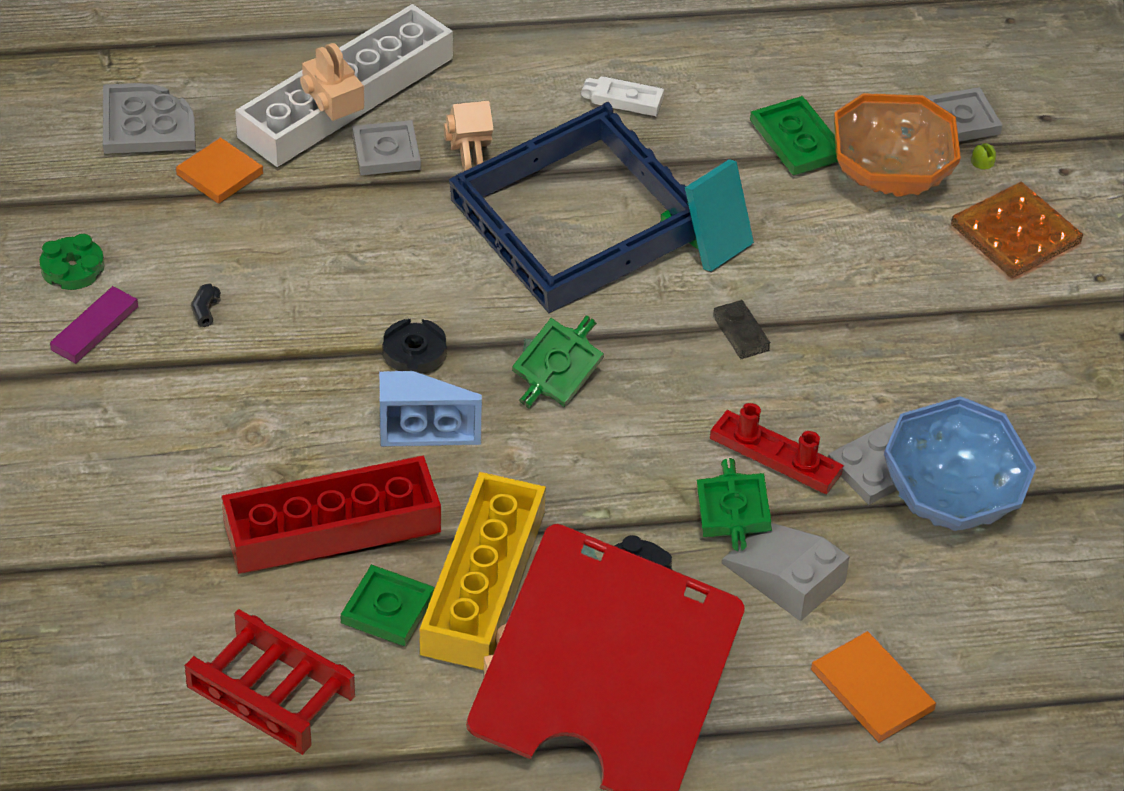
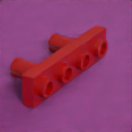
[710,403,844,495]

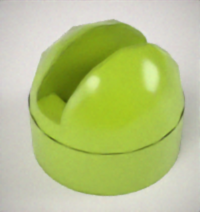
[971,143,996,170]

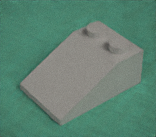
[722,523,850,621]

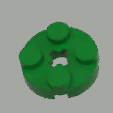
[39,234,105,290]

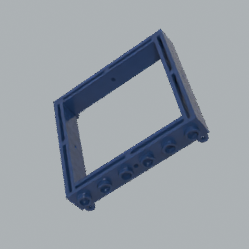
[449,102,696,313]

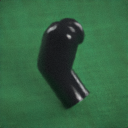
[191,283,221,327]

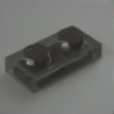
[713,300,771,360]

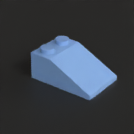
[379,371,482,446]

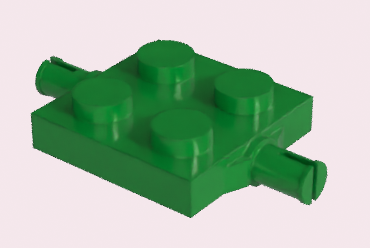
[512,315,604,408]
[697,458,772,551]

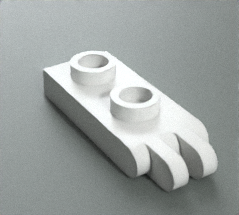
[581,77,664,117]

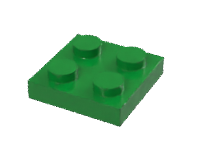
[340,564,435,647]

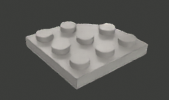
[103,83,196,154]

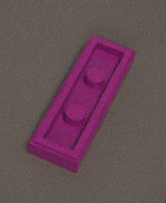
[50,286,138,364]

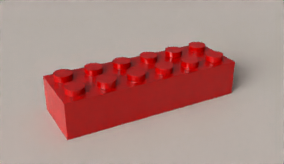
[221,455,441,574]

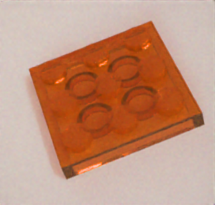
[951,181,1083,279]

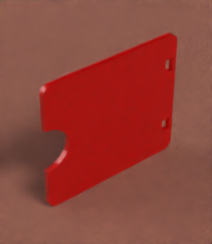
[466,524,745,791]

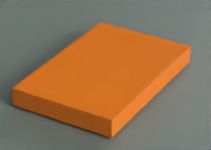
[811,631,936,743]

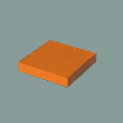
[176,137,263,204]

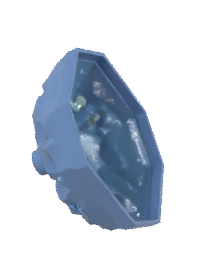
[884,396,1036,531]

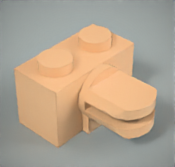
[300,43,364,121]
[443,101,494,172]

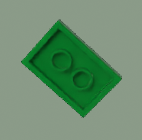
[750,96,847,176]

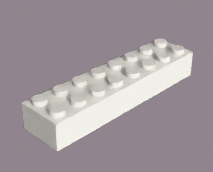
[235,4,453,167]

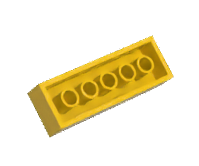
[419,472,546,670]

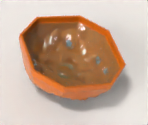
[834,93,961,197]

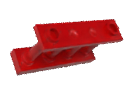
[184,609,355,755]

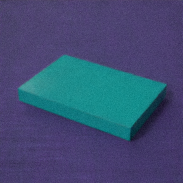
[685,159,754,272]

